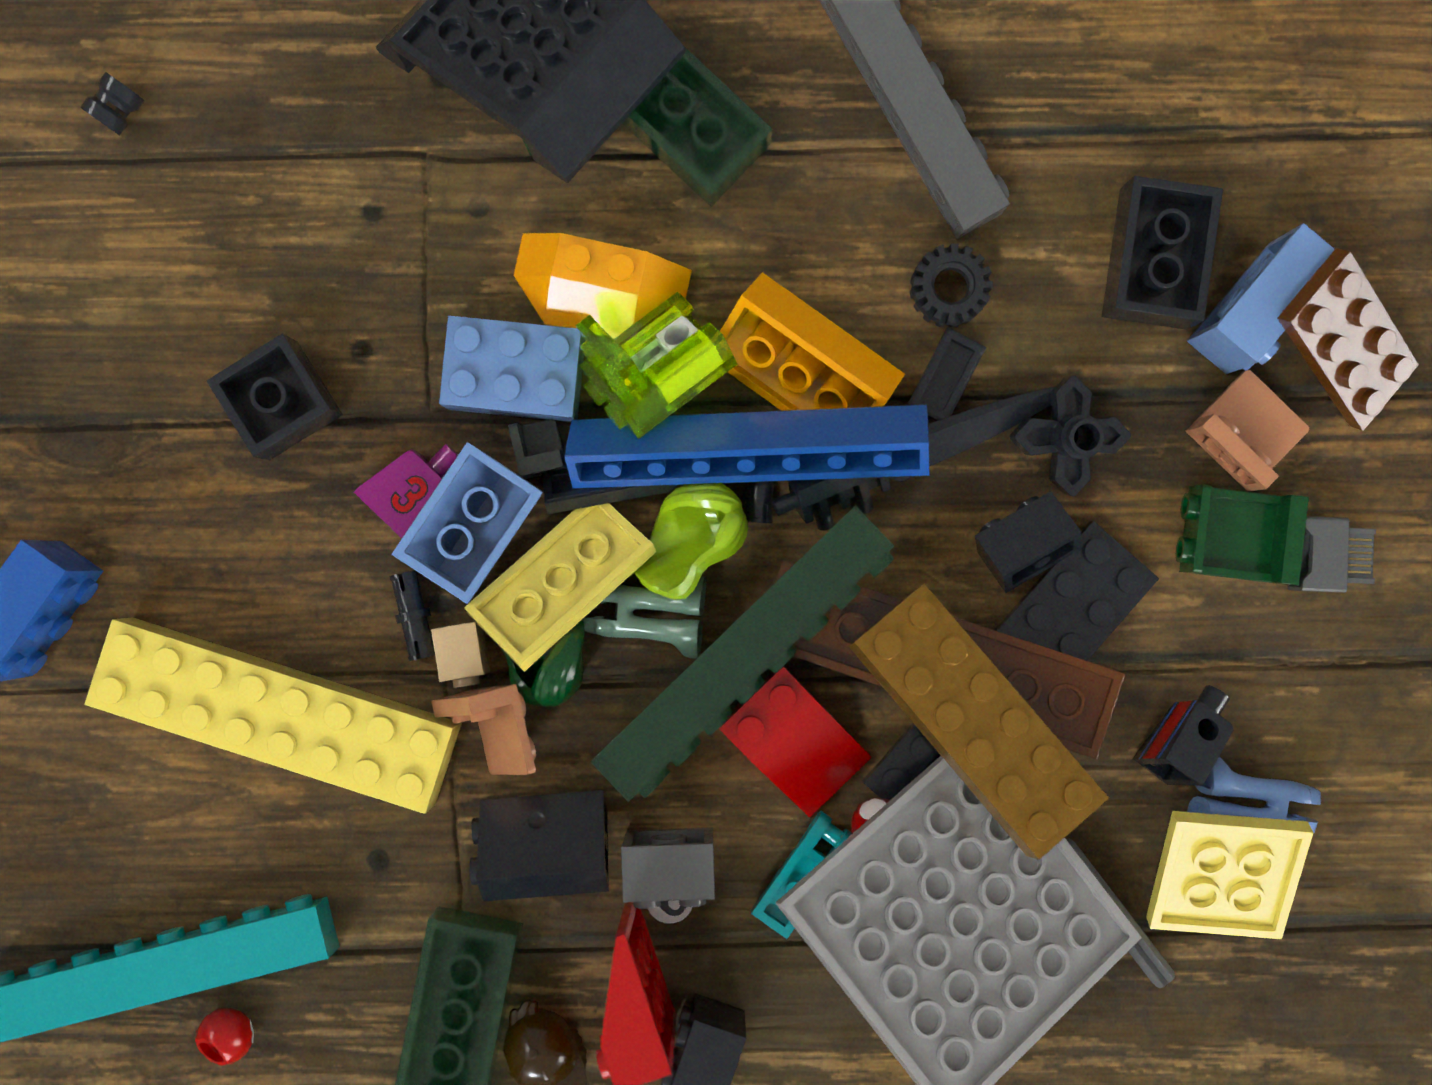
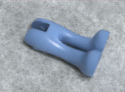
[1187,757,1321,833]

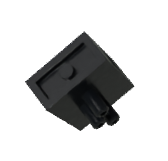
[469,790,609,901]

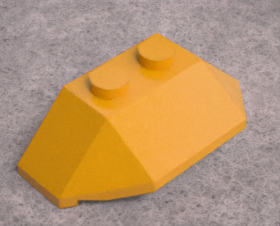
[514,233,692,343]

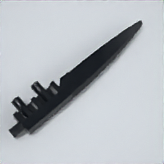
[772,386,1056,531]

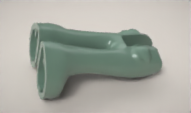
[583,576,706,659]

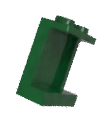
[1175,484,1309,585]

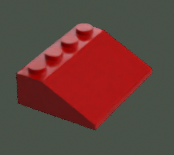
[596,902,677,1085]

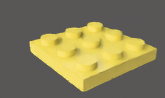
[1146,811,1314,939]

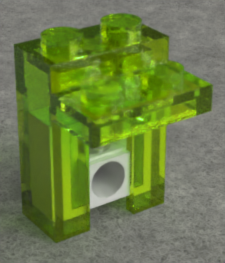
[575,292,737,439]

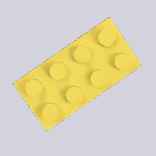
[464,503,656,672]

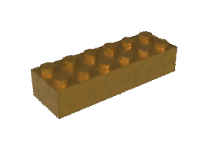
[849,584,1109,860]

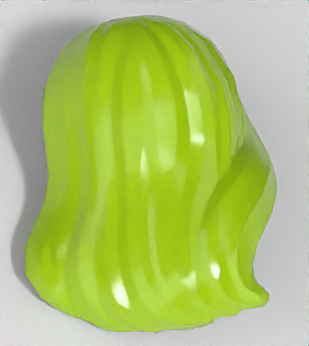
[634,483,748,600]

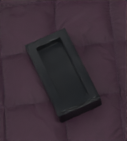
[906,328,987,421]

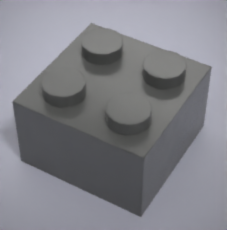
[621,827,715,909]

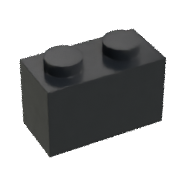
[975,491,1081,593]

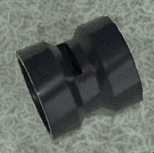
[80,72,145,136]

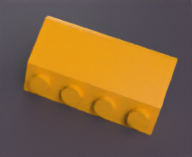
[713,272,905,411]

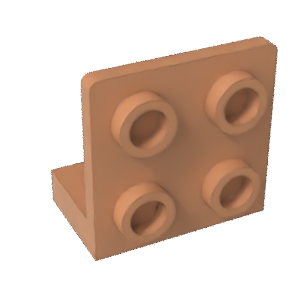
[1185,370,1309,492]
[431,684,536,775]

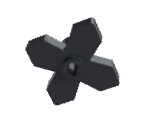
[1010,376,1131,496]

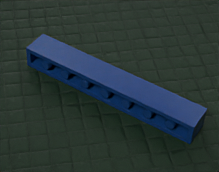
[564,405,929,488]

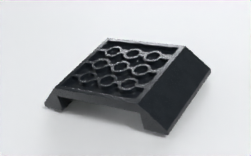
[376,0,686,184]

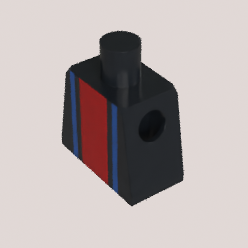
[1133,685,1233,786]

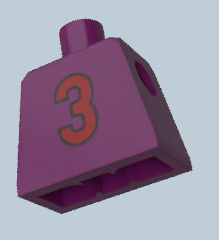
[354,444,459,539]

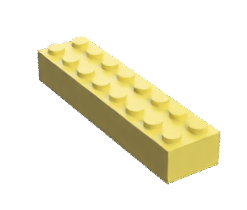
[84,617,462,814]

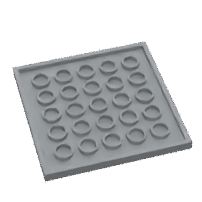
[775,756,1142,1085]

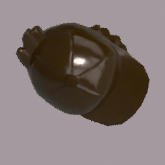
[503,999,588,1085]

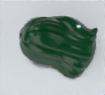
[496,619,585,707]

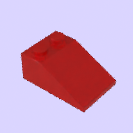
[719,663,872,818]

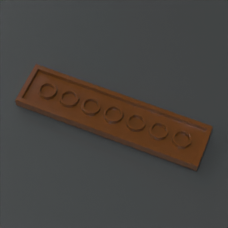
[755,560,1125,760]

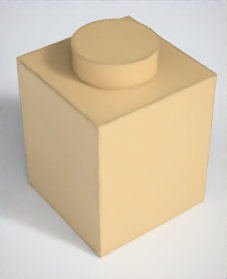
[431,621,490,688]

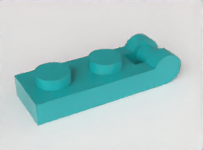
[751,811,852,939]

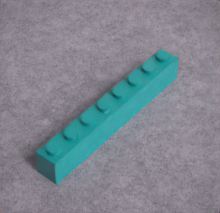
[0,894,340,1043]

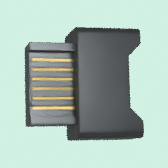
[1288,516,1376,593]

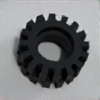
[909,243,993,328]

